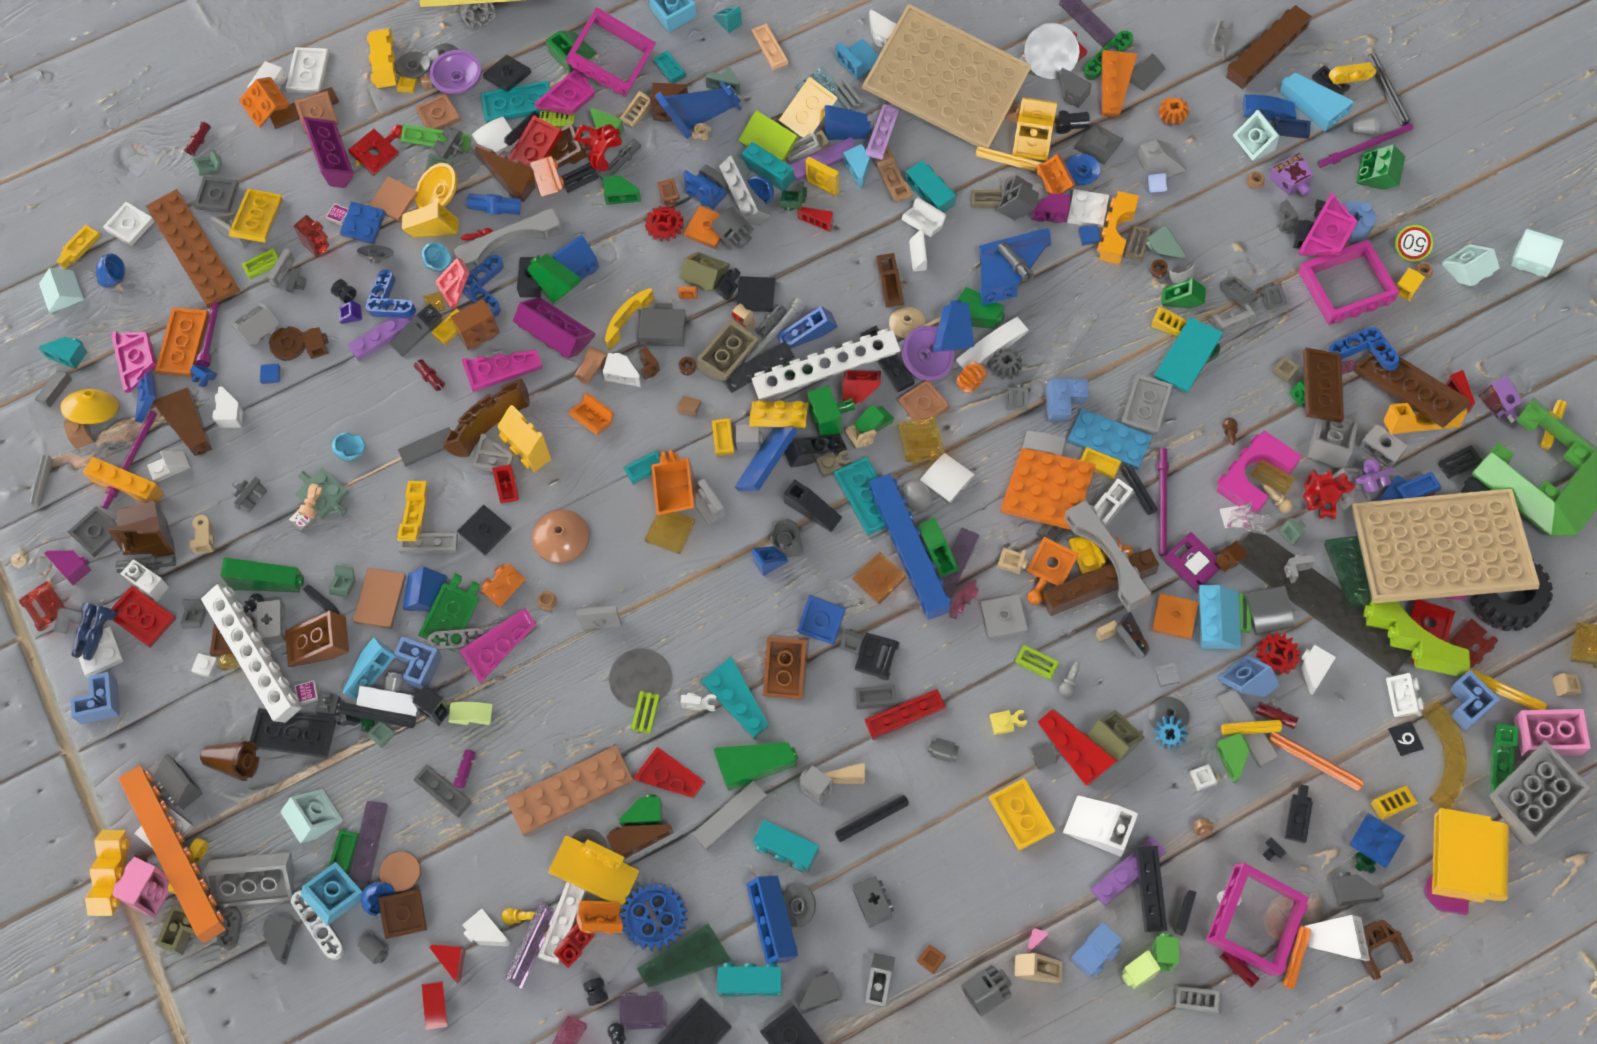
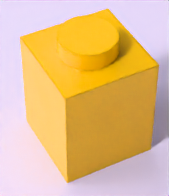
[1396,268,1425,302]

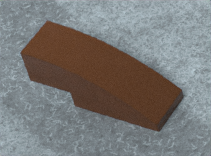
[876,253,904,308]

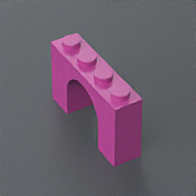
[1216,430,1302,518]

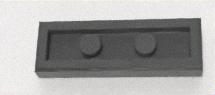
[398,427,451,467]
[413,765,472,818]

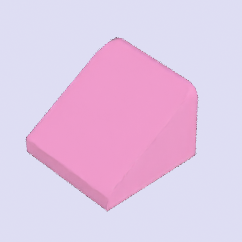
[1027,928,1049,953]

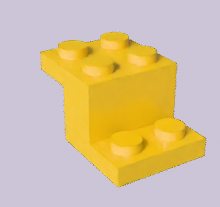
[1013,97,1057,161]

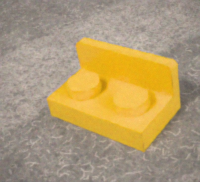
[1068,536,1107,576]

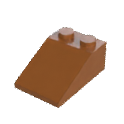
[285,611,349,667]
[763,635,809,700]

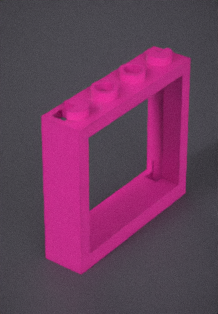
[565,7,656,97]
[1299,239,1399,325]
[1206,863,1309,976]

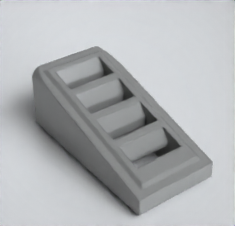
[1175,986,1222,1015]

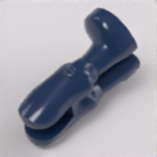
[71,603,118,661]

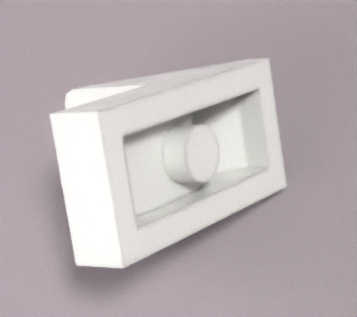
[147,451,191,483]

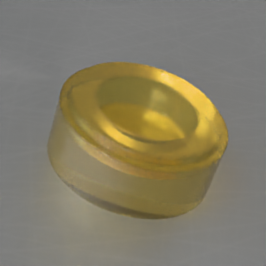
[218,654,239,671]

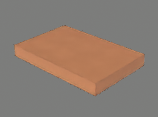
[353,568,406,629]

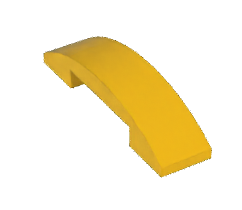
[605,288,655,351]
[397,481,427,541]

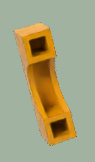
[1097,191,1139,265]
[1383,403,1468,434]
[83,457,164,504]

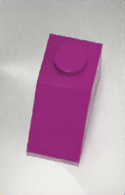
[44,551,91,585]

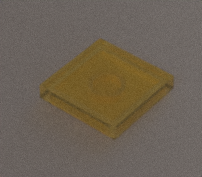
[645,512,695,554]

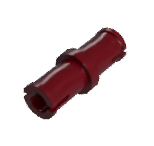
[184,121,211,156]
[414,359,445,391]
[1255,702,1299,729]
[1219,951,1260,988]

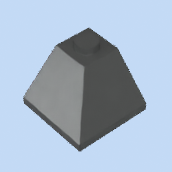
[1074,122,1123,165]

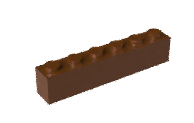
[1226,5,1312,89]
[1042,548,1159,616]

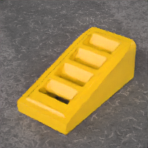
[1151,306,1187,337]
[1370,785,1418,821]

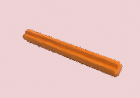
[1269,732,1364,791]

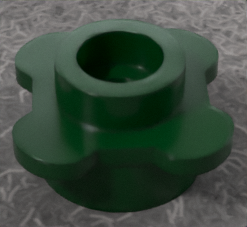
[1355,852,1376,874]

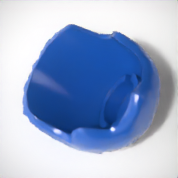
[747,176,774,204]
[361,882,395,916]

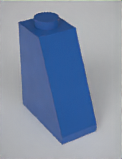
[825,105,871,140]
[933,300,975,352]

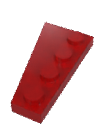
[1038,709,1119,786]

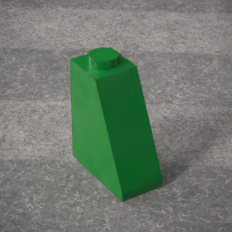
[527,253,582,304]
[957,287,1005,329]
[917,517,959,578]

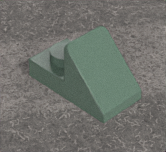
[706,65,741,95]

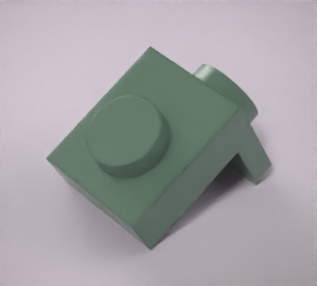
[192,150,222,176]
[425,153,454,171]
[328,565,356,597]

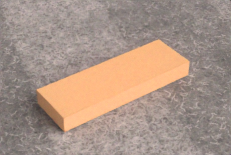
[751,23,788,70]

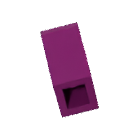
[1031,193,1070,223]

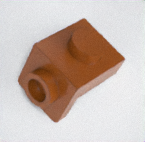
[657,178,680,205]

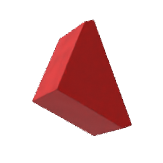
[492,464,519,504]
[429,944,465,983]

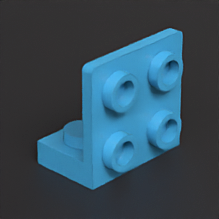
[835,39,879,80]

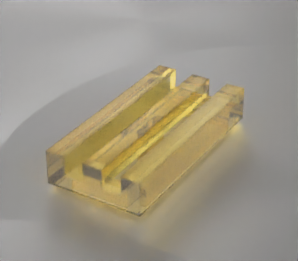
[1251,459,1295,495]

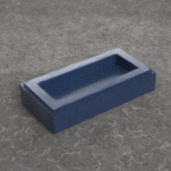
[1274,117,1311,139]

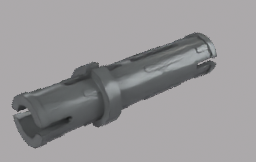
[599,139,641,181]
[997,242,1034,281]
[115,554,176,573]

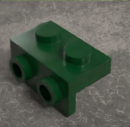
[780,182,807,211]

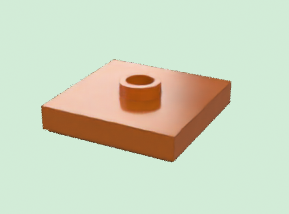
[683,206,721,249]
[1152,593,1199,640]

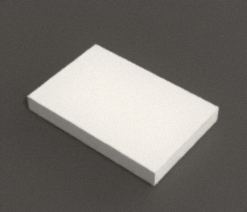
[286,47,330,94]

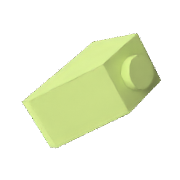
[1122,950,1160,990]

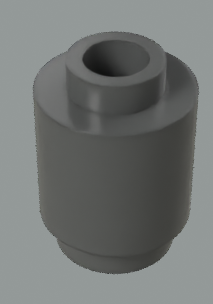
[928,738,959,762]
[357,933,389,964]

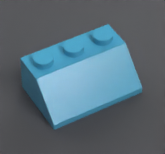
[1198,585,1241,649]

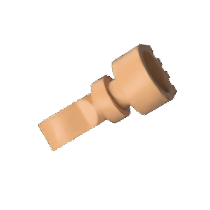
[298,483,322,519]

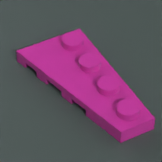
[461,350,543,392]

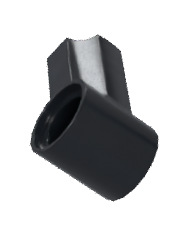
[1054,110,1090,134]

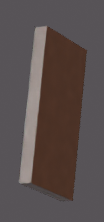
[1303,348,1344,423]

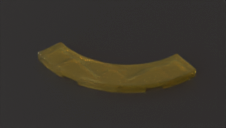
[1423,701,1466,809]

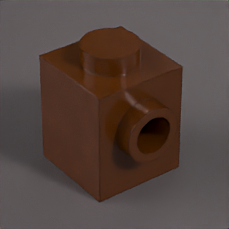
[302,327,329,359]

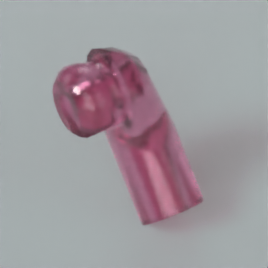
[1341,360,1356,375]

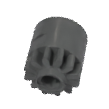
[711,206,754,250]
[961,965,1012,1017]

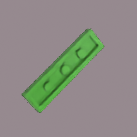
[401,124,472,153]

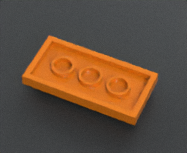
[155,307,209,377]

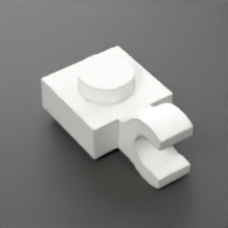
[681,693,717,711]

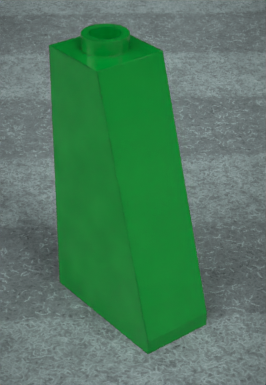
[220,557,304,593]
[713,742,798,791]

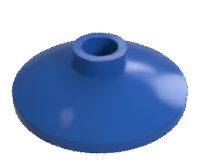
[1065,154,1100,185]

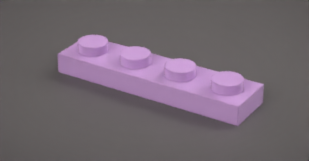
[866,104,900,160]

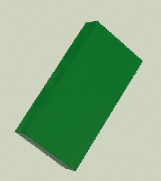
[328,830,361,874]

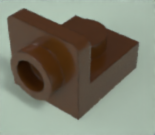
[640,347,660,380]

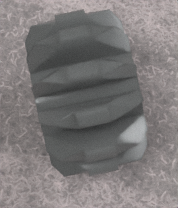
[991,348,1022,380]

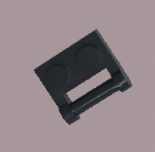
[855,632,900,680]

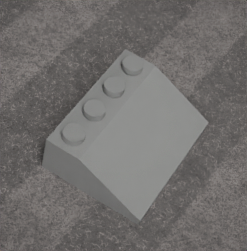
[1489,741,1590,846]

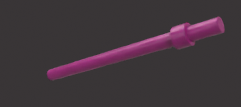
[1318,123,1413,168]
[101,411,157,510]
[1157,448,1169,556]

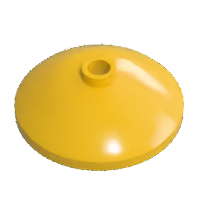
[415,163,457,208]
[60,389,119,424]

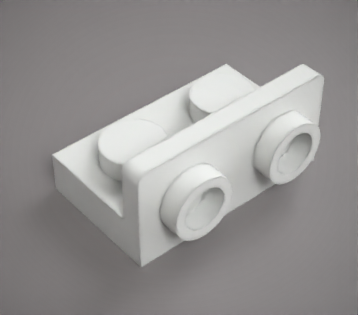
[1386,673,1424,718]

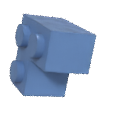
[1045,379,1089,422]
[393,636,442,690]
[1450,670,1500,732]
[70,672,120,725]
[1070,922,1122,978]

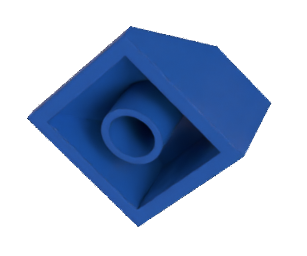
[553,234,599,280]

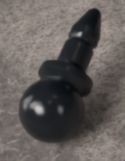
[243,594,264,614]
[607,1023,626,1044]

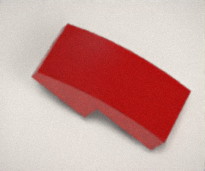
[553,923,595,968]
[421,981,447,1030]

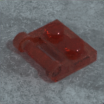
[19,581,65,631]

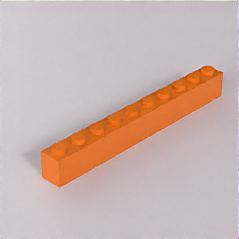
[118,765,226,943]

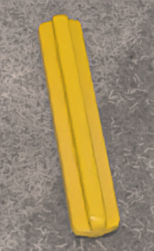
[1540,400,1567,450]
[1221,720,1282,736]

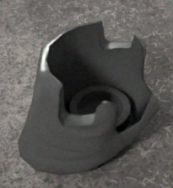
[770,519,804,557]

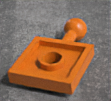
[1026,537,1079,605]

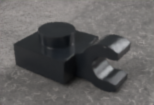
[714,268,741,300]

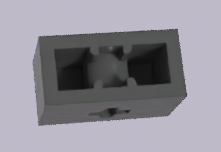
[853,876,894,928]

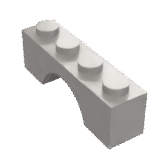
[719,155,771,226]

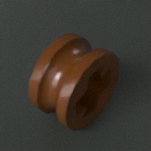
[1150,259,1168,278]
[679,357,696,376]

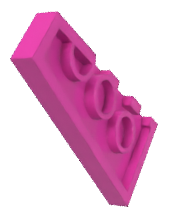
[459,608,536,684]

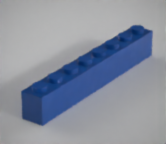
[869,474,952,620]

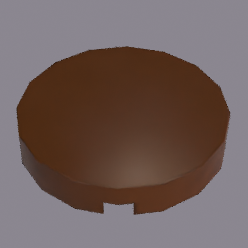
[269,326,306,361]

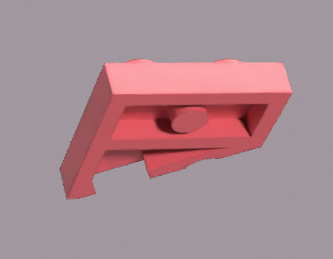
[435,258,469,308]

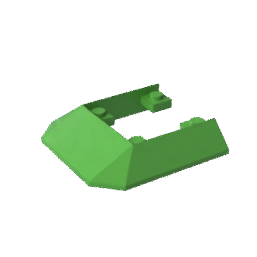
[1471,397,1597,537]

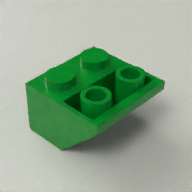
[546,30,596,73]
[1357,144,1406,190]

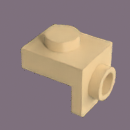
[846,425,877,448]
[997,548,1029,575]

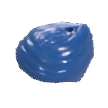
[96,254,125,288]

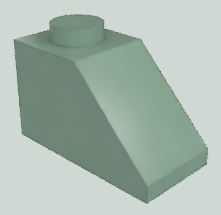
[1146,224,1186,258]

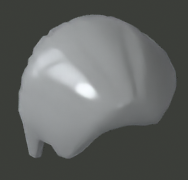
[1169,264,1198,285]
[900,481,933,512]

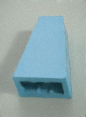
[1279,73,1354,132]

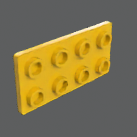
[548,835,639,908]

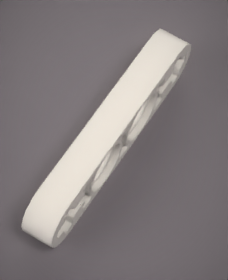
[291,891,344,960]

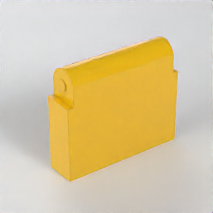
[1432,808,1509,903]

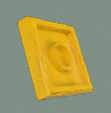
[805,157,840,196]

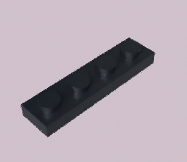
[860,325,915,393]
[723,341,795,394]
[1135,846,1168,933]

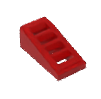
[797,207,834,232]
[1446,370,1475,413]

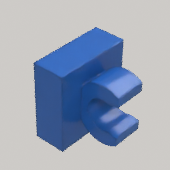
[190,365,217,387]

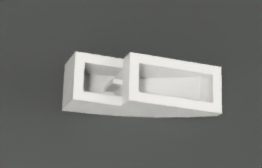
[1094,479,1134,526]

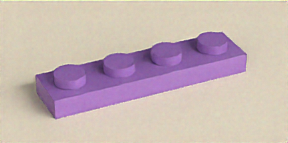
[348,307,416,361]
[1091,836,1166,906]

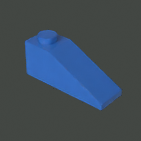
[777,306,838,349]

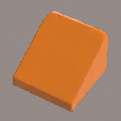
[678,287,698,299]

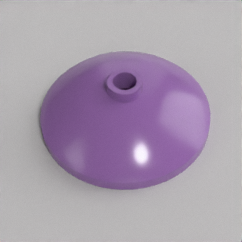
[430,50,482,94]
[902,326,954,381]

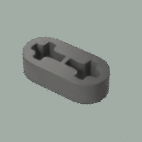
[699,165,728,190]
[217,908,242,950]

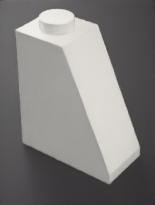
[1305,915,1370,961]

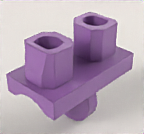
[1355,459,1394,493]

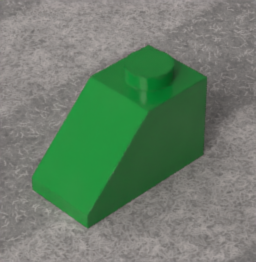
[603,175,641,205]
[1162,278,1206,309]
[619,794,662,827]

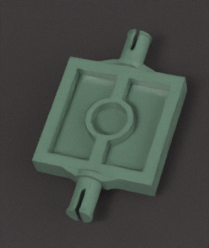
[296,468,349,519]

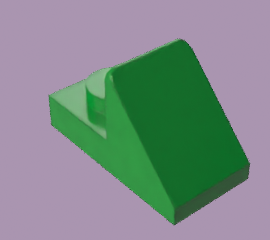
[854,405,894,434]

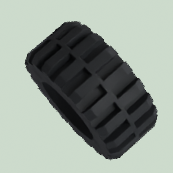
[1470,558,1553,631]

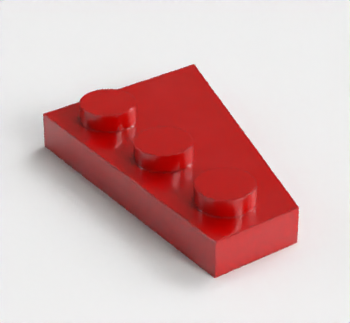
[633,747,706,799]

